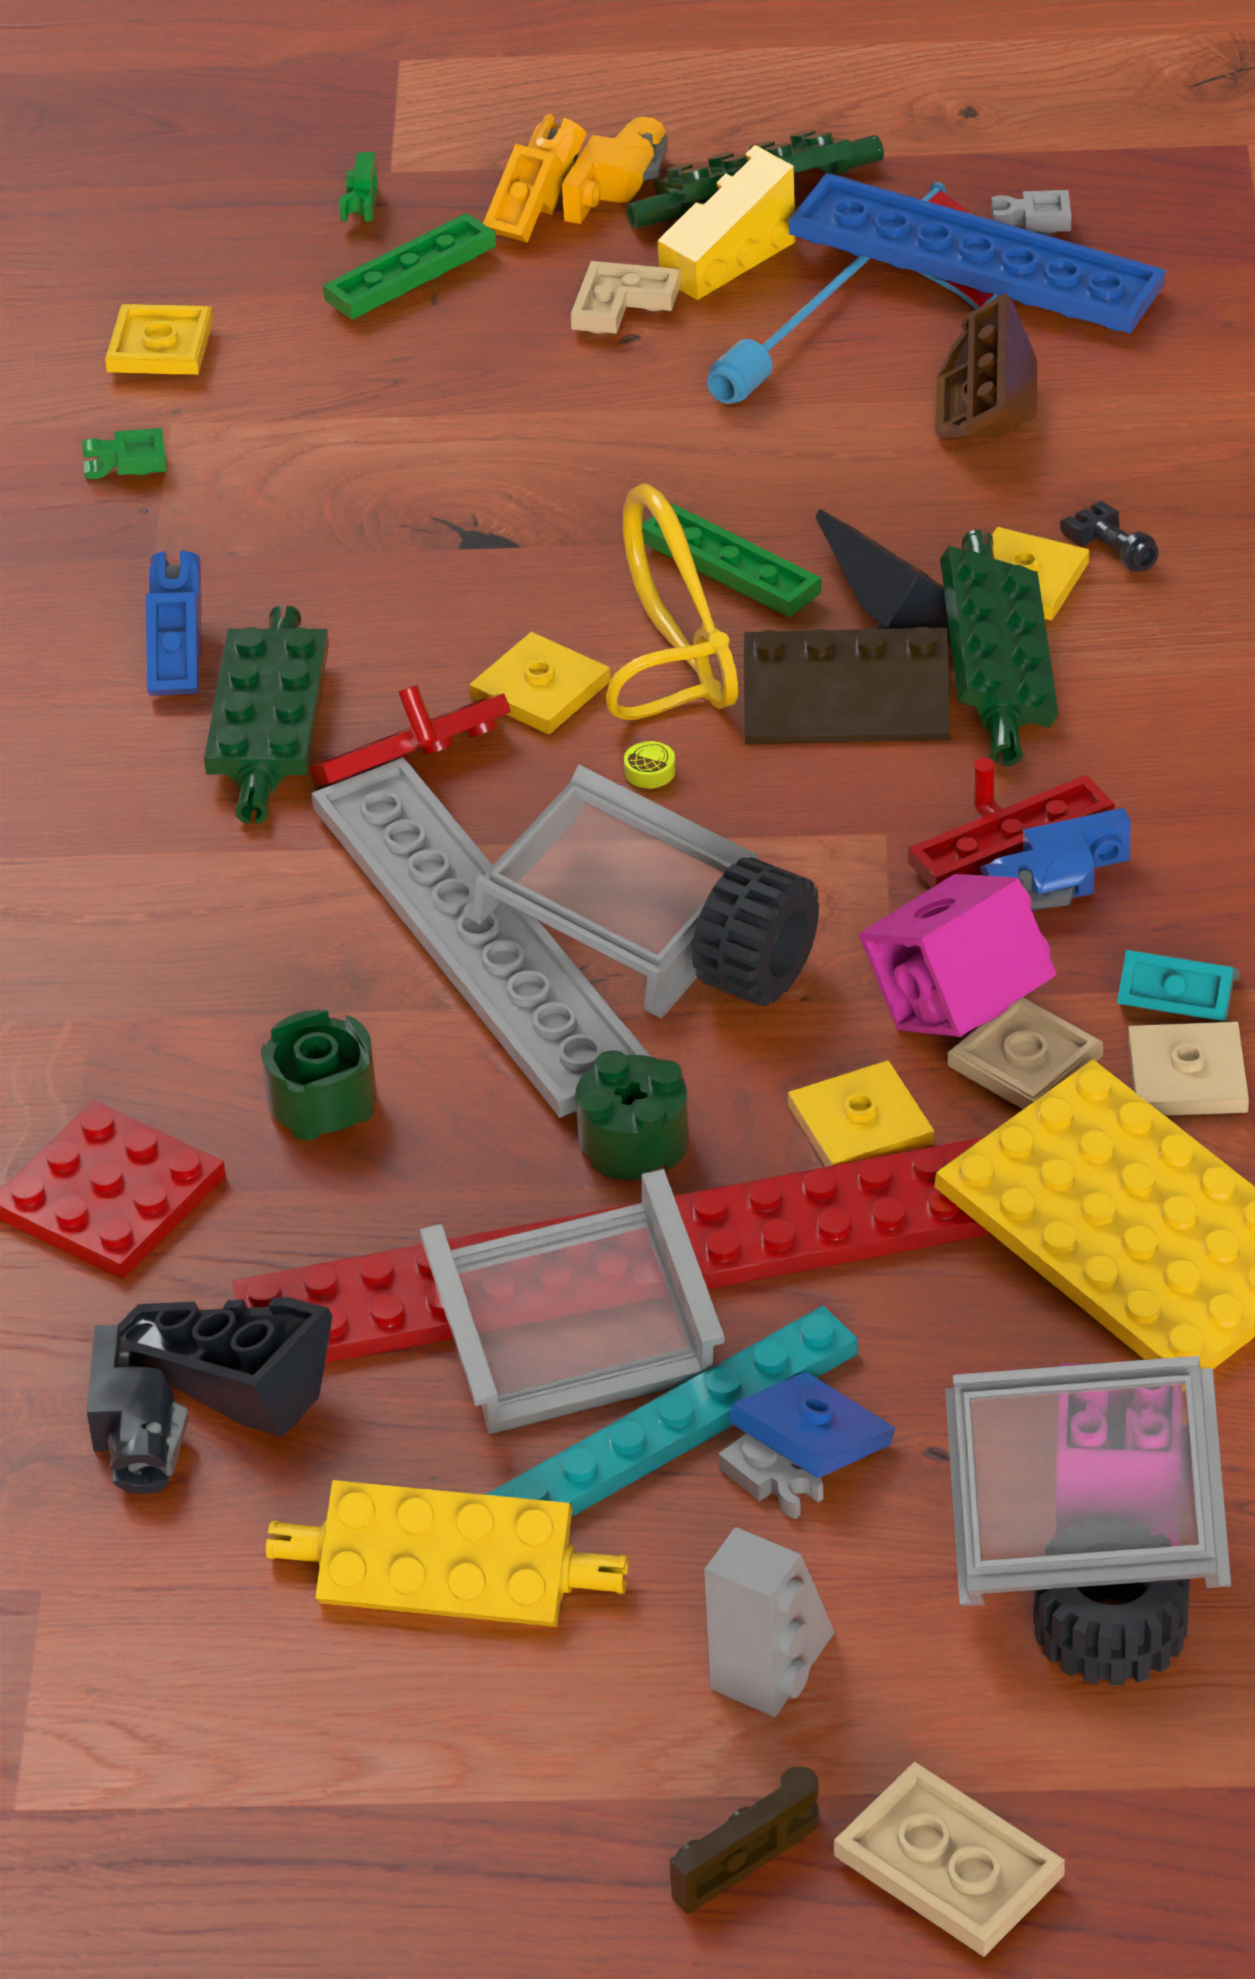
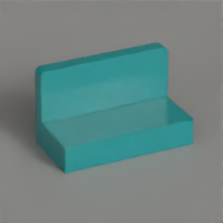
[1117,950,1240,1022]

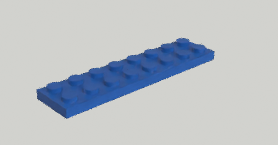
[789,173,1166,333]

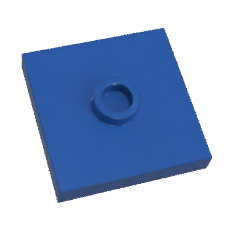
[729,1372,895,1478]

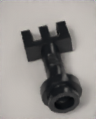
[1060,501,1159,572]

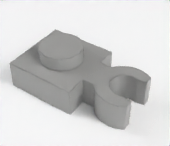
[991,190,1071,234]
[718,1434,823,1519]

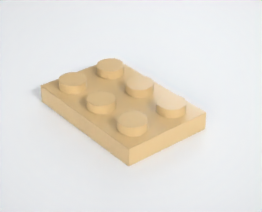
[834,1761,1065,1957]

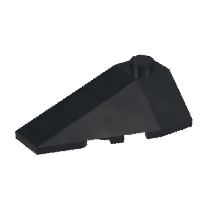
[815,509,950,636]
[118,1297,333,1437]

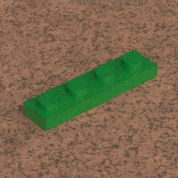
[323,213,496,320]
[642,503,822,617]

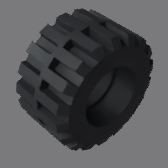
[692,857,820,1006]
[1034,1519,1190,1686]

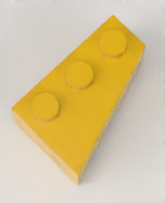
[658,145,796,300]

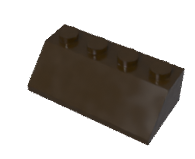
[744,627,950,744]

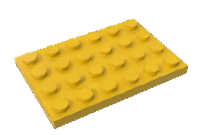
[934,1059,1255,1392]

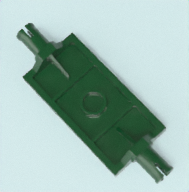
[626,129,884,229]
[940,530,1059,766]
[204,605,329,824]

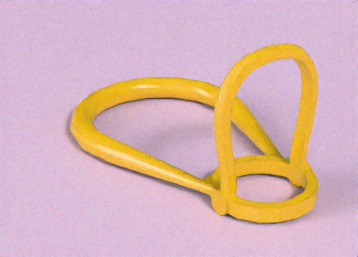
[606,483,738,720]

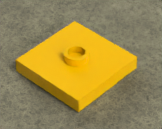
[105,304,213,375]
[992,527,1089,620]
[469,632,611,735]
[787,1060,934,1167]

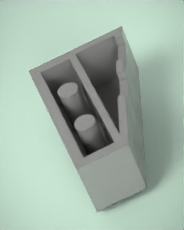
[704,1527,835,1717]

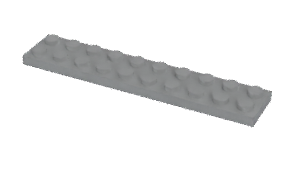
[312,757,651,1118]

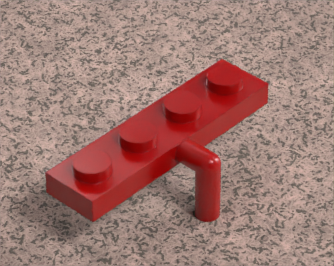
[309,685,511,786]
[908,758,1115,888]

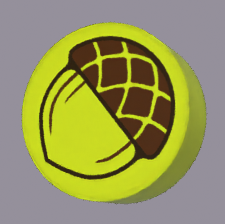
[624,741,676,789]

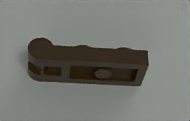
[669,1766,820,1915]

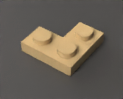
[570,261,681,334]

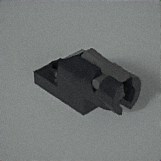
[87,1325,189,1494]

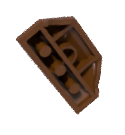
[936,293,1037,440]

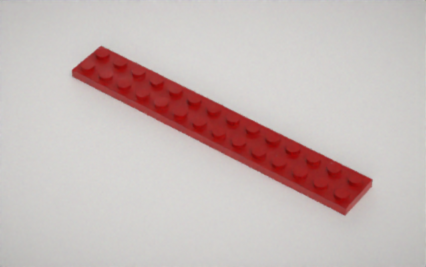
[232,1136,992,1364]

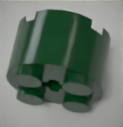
[261,1010,376,1140]
[575,1050,689,1180]

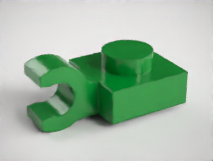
[338,152,379,222]
[82,428,166,479]

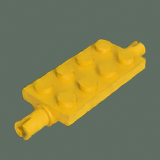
[266,1480,629,1627]

